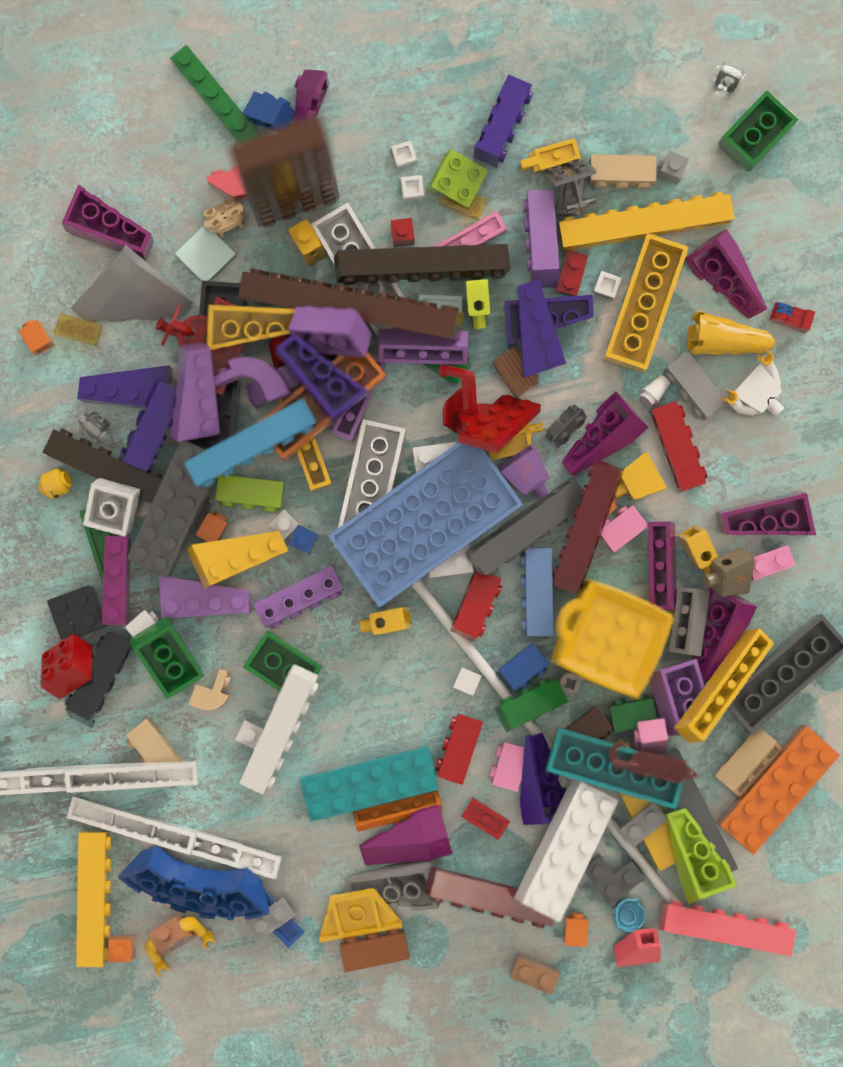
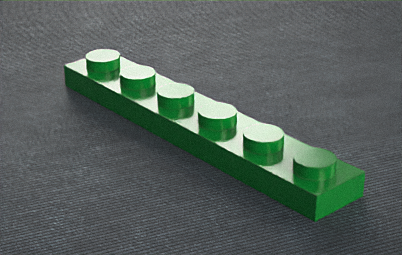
[170,45,261,143]

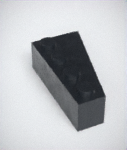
[64,632,132,728]

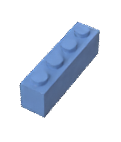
[520,548,553,636]

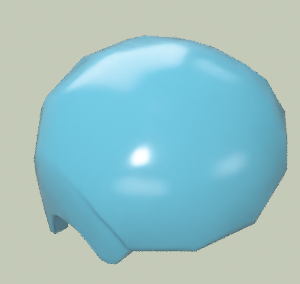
[612,898,645,933]

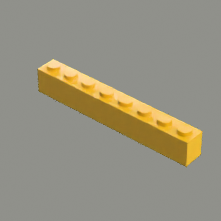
[558,192,735,252]

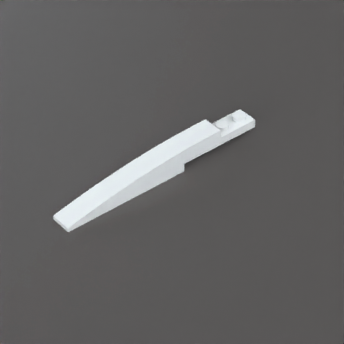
[0,762,198,795]
[67,796,283,879]

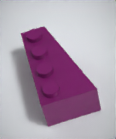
[62,184,154,261]
[717,491,816,535]

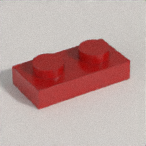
[556,250,588,296]
[461,798,510,840]

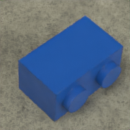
[242,91,296,131]
[498,643,549,691]

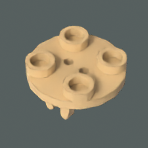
[204,198,245,238]

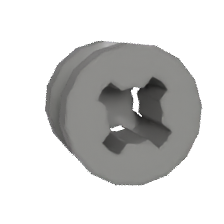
[559,672,581,695]

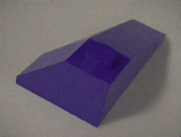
[520,733,566,825]

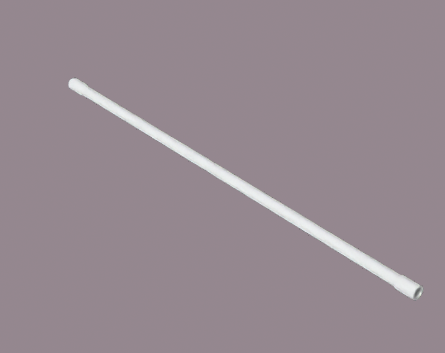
[410,579,684,907]

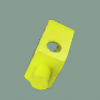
[464,279,490,329]

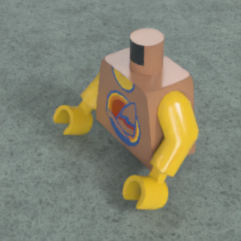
[144,916,216,977]

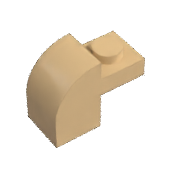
[188,669,232,710]

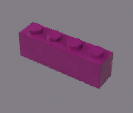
[648,521,677,611]
[102,536,131,625]

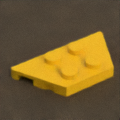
[319,888,403,943]

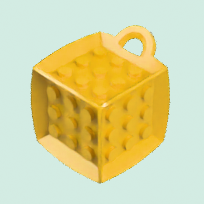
[550,579,673,700]

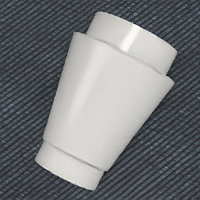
[639,375,670,407]

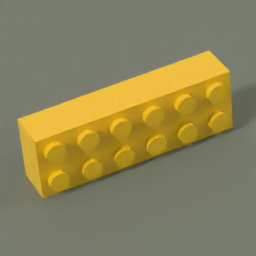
[603,233,689,373]

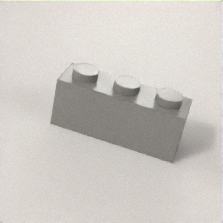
[664,351,726,420]
[669,587,710,656]

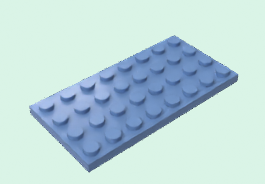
[328,442,523,608]

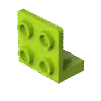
[426,149,488,208]

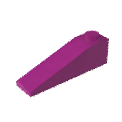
[359,804,453,865]

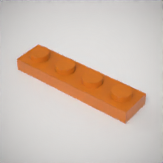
[353,790,443,832]

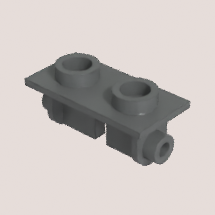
[545,404,587,448]

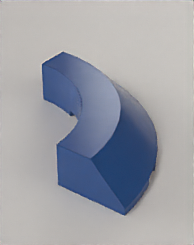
[118,845,270,920]

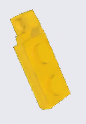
[519,139,581,173]

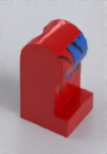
[770,302,815,333]

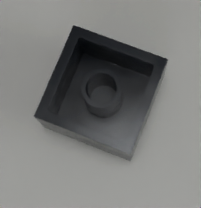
[47,585,107,640]

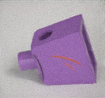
[499,443,550,499]

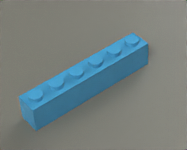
[184,398,317,488]

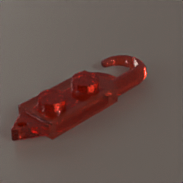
[609,742,698,783]

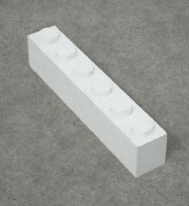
[239,664,319,795]

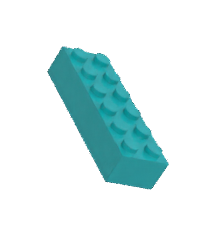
[545,726,688,809]
[300,745,439,822]

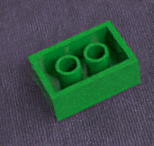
[718,90,799,172]
[129,616,204,699]
[243,630,323,692]

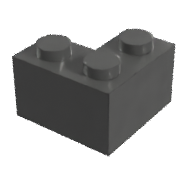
[585,853,645,906]

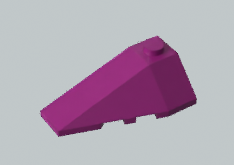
[294,69,329,123]
[685,229,767,319]
[562,391,649,476]
[692,587,757,682]

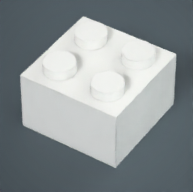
[83,478,141,537]

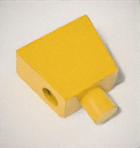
[287,219,327,267]
[615,452,667,501]
[677,525,718,575]
[359,607,413,635]

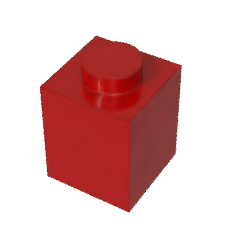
[390,218,415,247]

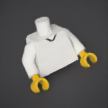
[721,350,784,417]

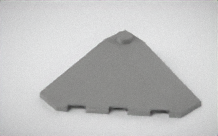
[71,245,193,322]

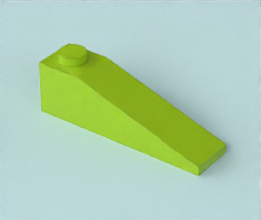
[665,808,737,904]

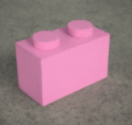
[600,505,648,553]
[751,545,796,581]
[632,718,668,755]
[489,741,524,792]

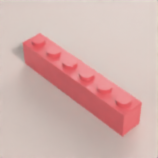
[658,900,796,956]

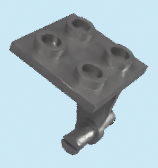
[543,159,597,214]

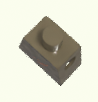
[702,547,755,597]

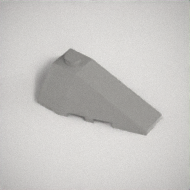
[345,860,439,911]

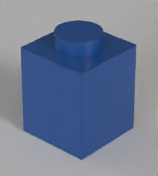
[288,525,319,555]

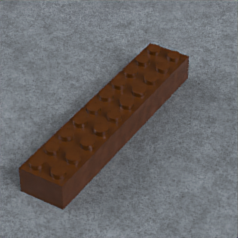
[238,268,464,339]

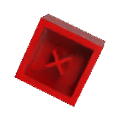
[40,634,92,700]

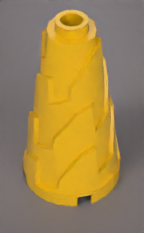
[687,311,775,355]

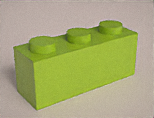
[215,475,285,512]

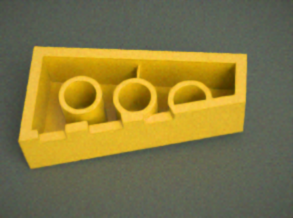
[206,305,295,350]
[186,531,288,589]

